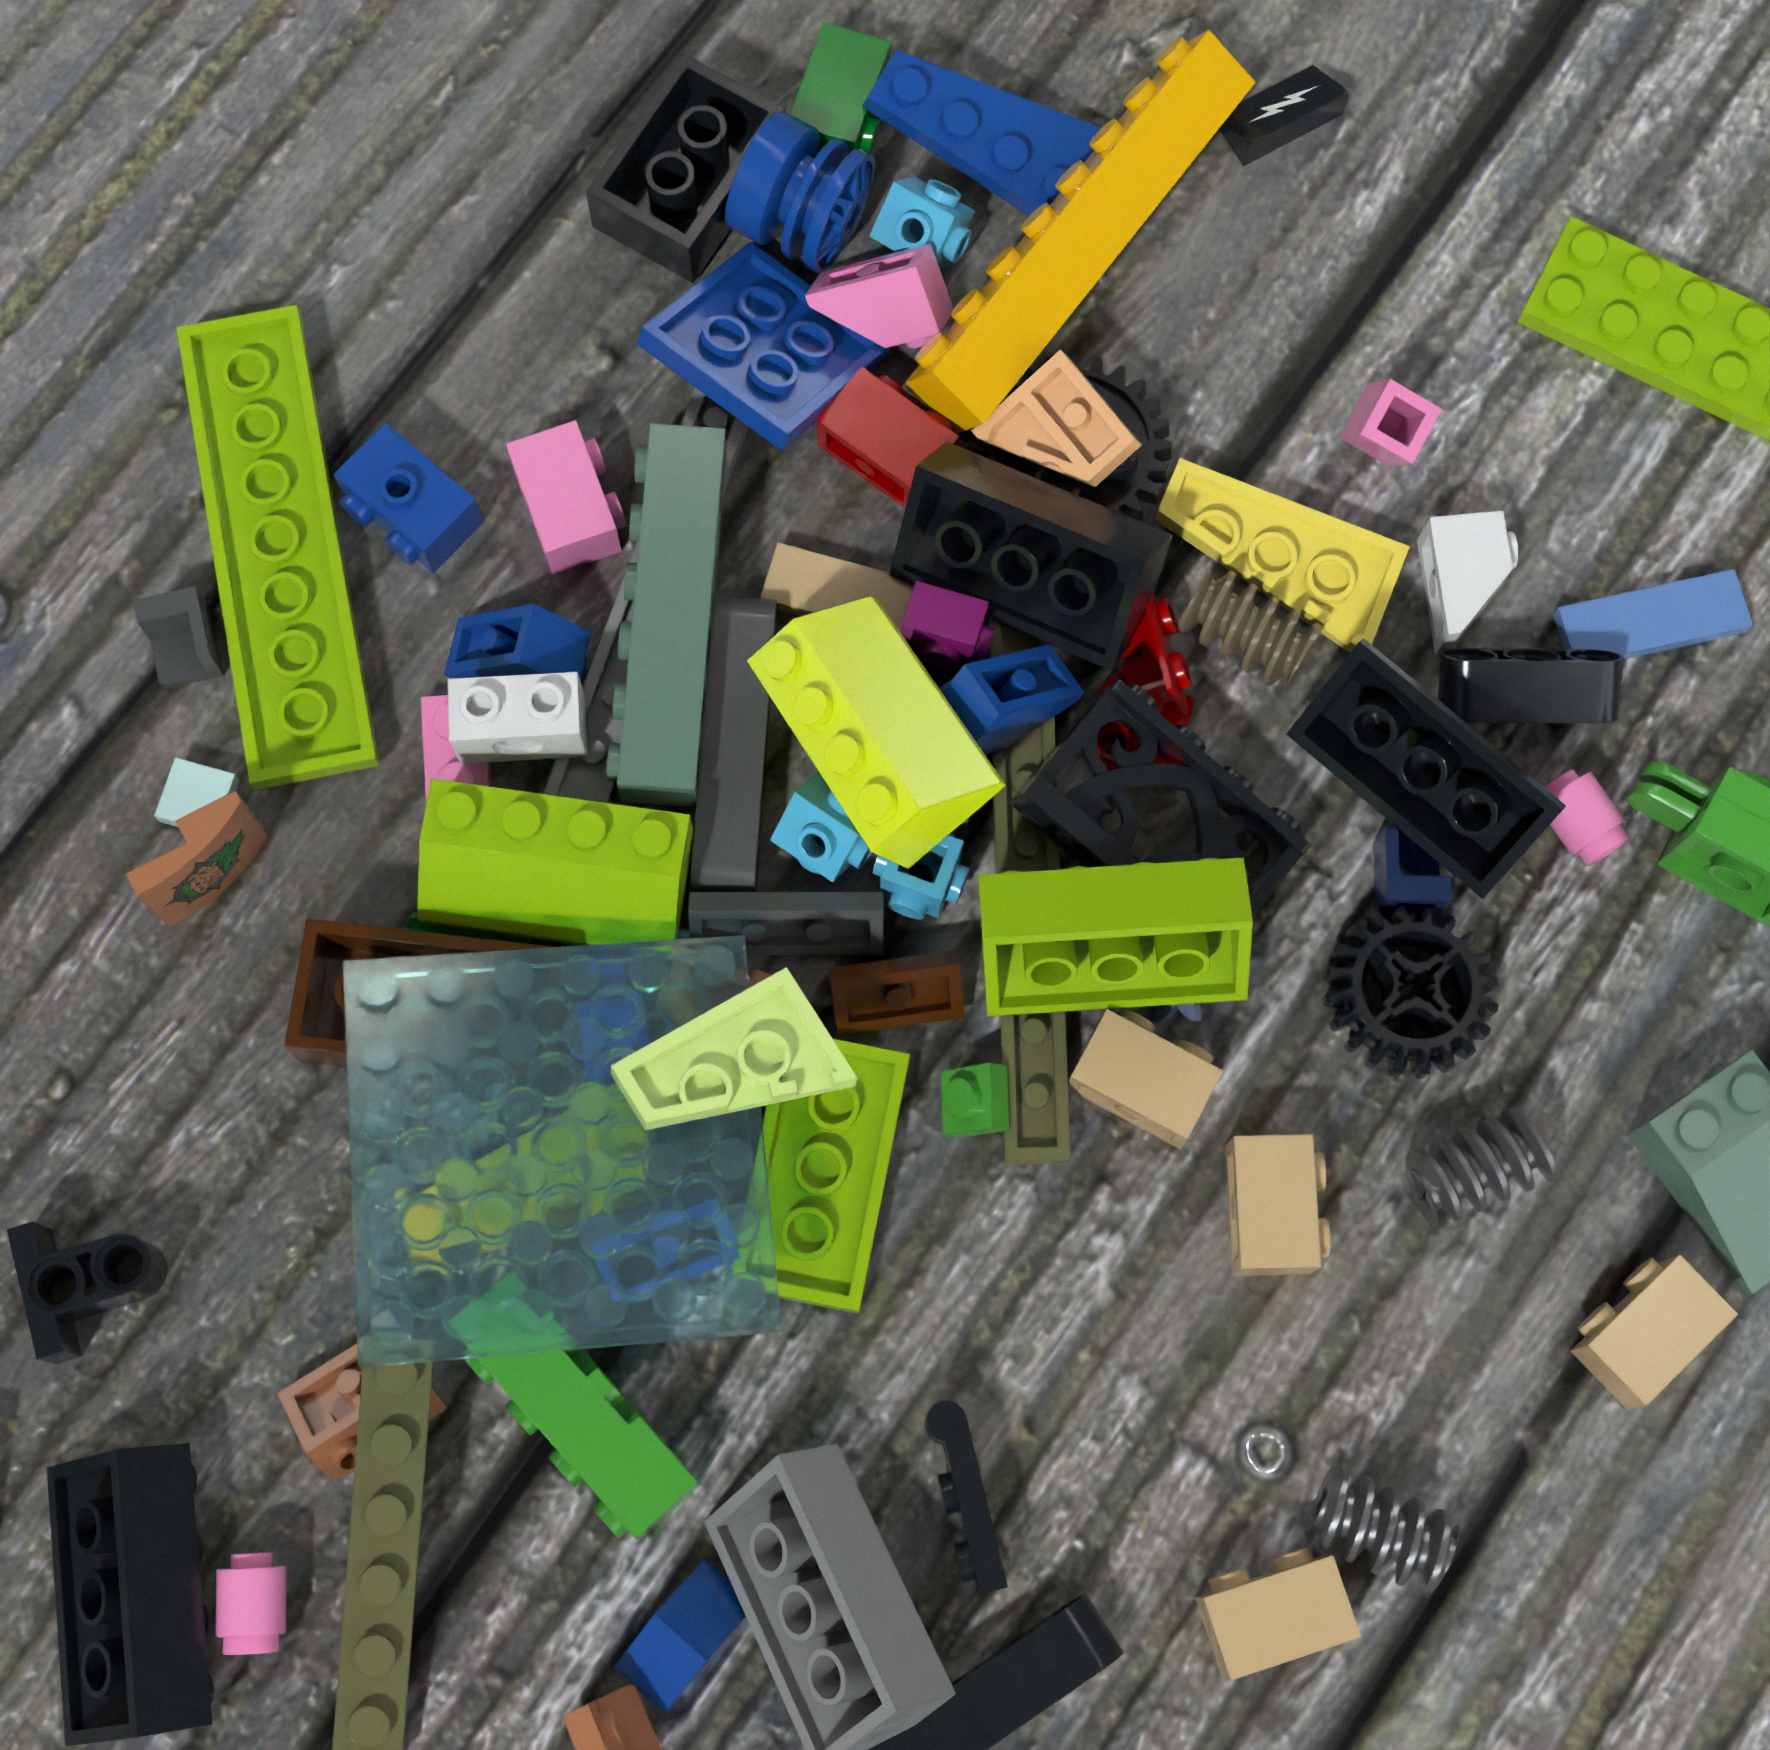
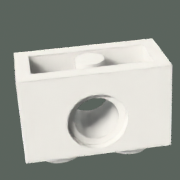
[448,672,587,764]

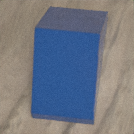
[614,1559,746,1713]

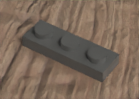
[688,892,883,955]

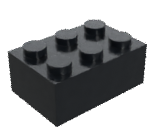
[586,53,786,283]

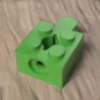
[1628,761,1770,927]

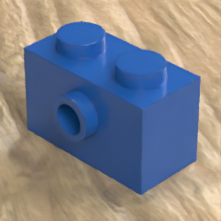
[333,423,484,574]

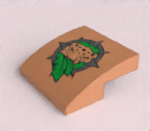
[126,791,269,927]

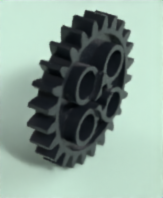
[972,354,1172,522]

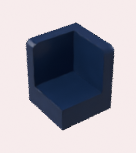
[1373,827,1452,917]

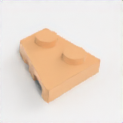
[971,349,1142,487]

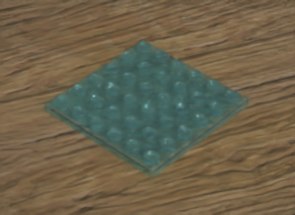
[343,935,781,1368]

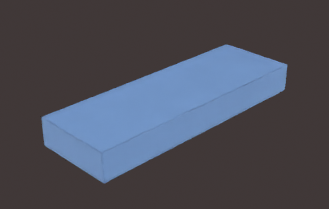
[1553,569,1753,660]

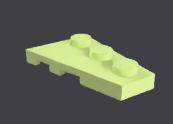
[610,967,858,1130]

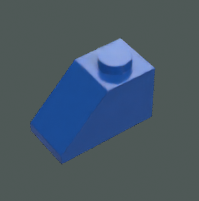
[444,604,592,679]
[942,644,1085,755]

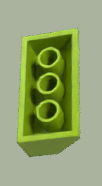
[417,778,694,958]
[978,858,1253,1016]

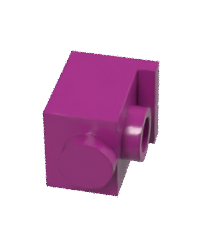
[900,581,995,671]

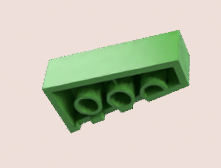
[449,1271,701,1540]

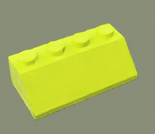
[747,596,1006,869]

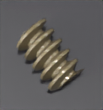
[1178,570,1322,690]

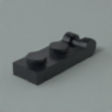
[925,1401,1008,1594]

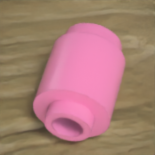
[1544,769,1631,867]
[216,1552,286,1655]

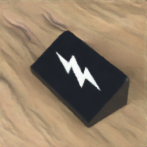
[1219,65,1349,166]

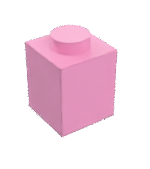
[1338,379,1442,467]

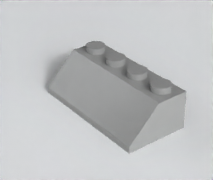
[704,1444,956,1750]

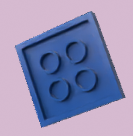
[637,242,891,451]

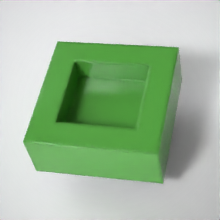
[941,1062,1009,1138]

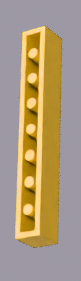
[906,30,1256,434]

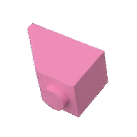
[805,243,954,348]

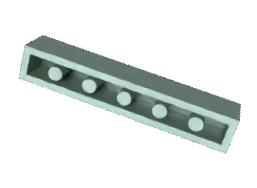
[607,423,727,807]

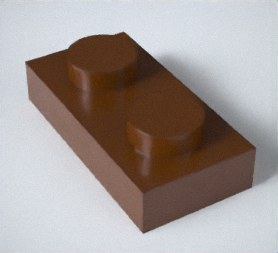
[828,950,965,1036]

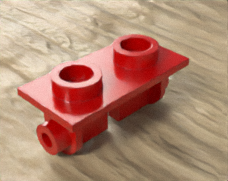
[1121,593,1192,714]

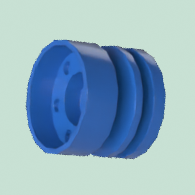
[725,111,876,273]

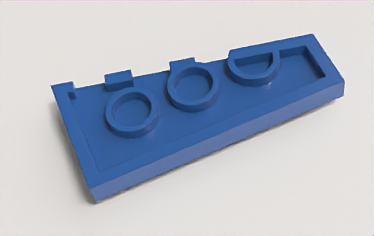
[862,50,1101,216]

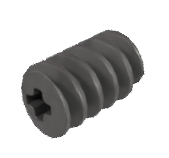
[1405,1108,1558,1230]
[1305,1463,1460,1598]

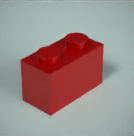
[816,366,959,509]

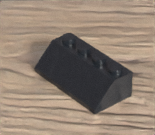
[889,442,1172,671]
[1286,638,1566,899]
[47,1443,214,1746]

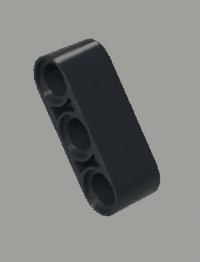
[1438,648,1624,724]

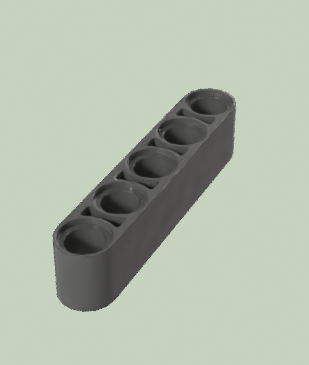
[691,596,778,892]

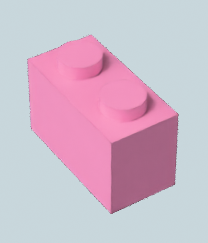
[506,420,627,575]

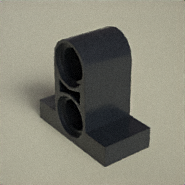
[7,1222,167,1364]

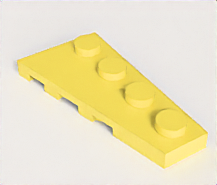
[1155,458,1410,653]

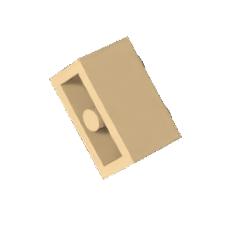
[1068,1009,1223,1149]
[1225,1134,1330,1276]
[1570,1254,1738,1410]
[1195,1546,1361,1680]

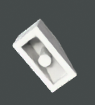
[1417,511,1518,655]

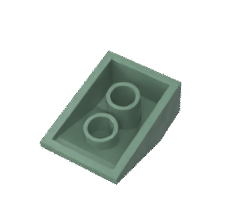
[1627,1050,1770,1296]

